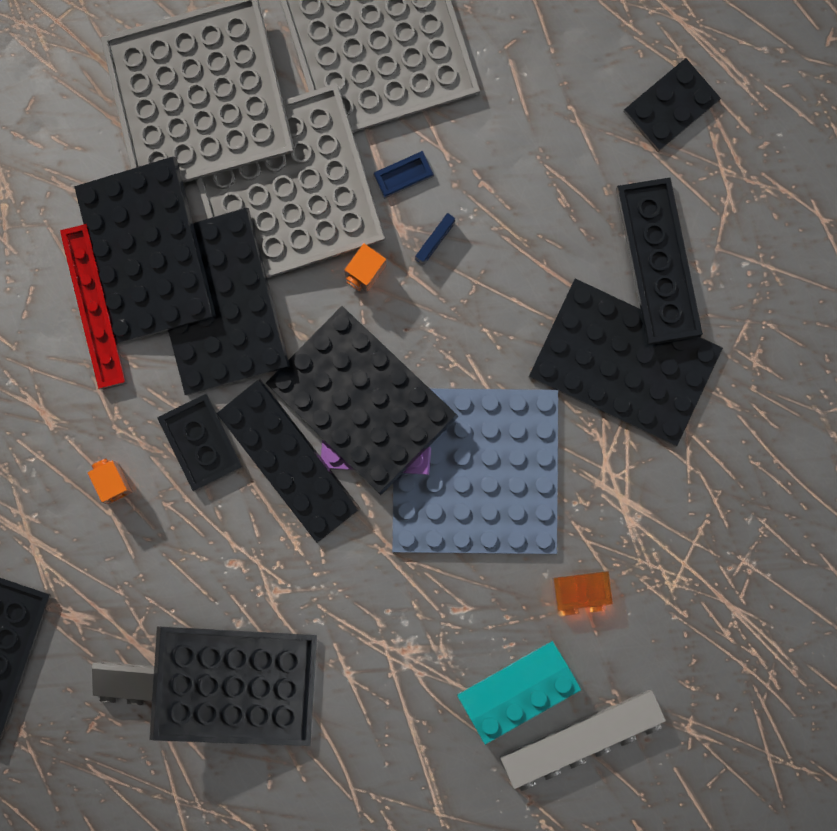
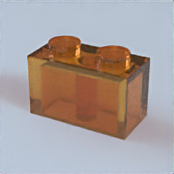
[552,571,613,616]

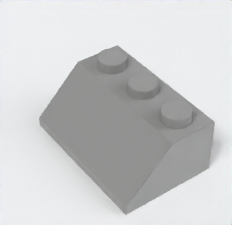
[92,662,154,705]

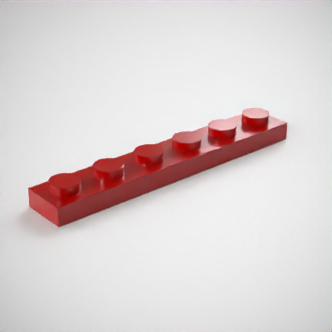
[60,224,126,390]

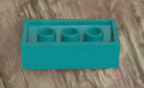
[457,641,581,745]

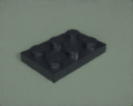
[623,58,721,152]
[157,394,243,492]

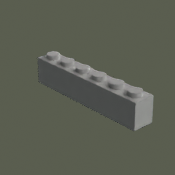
[500,690,666,791]

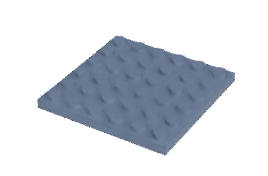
[392,388,558,554]

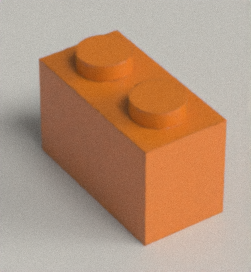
[344,243,387,292]
[87,458,133,504]

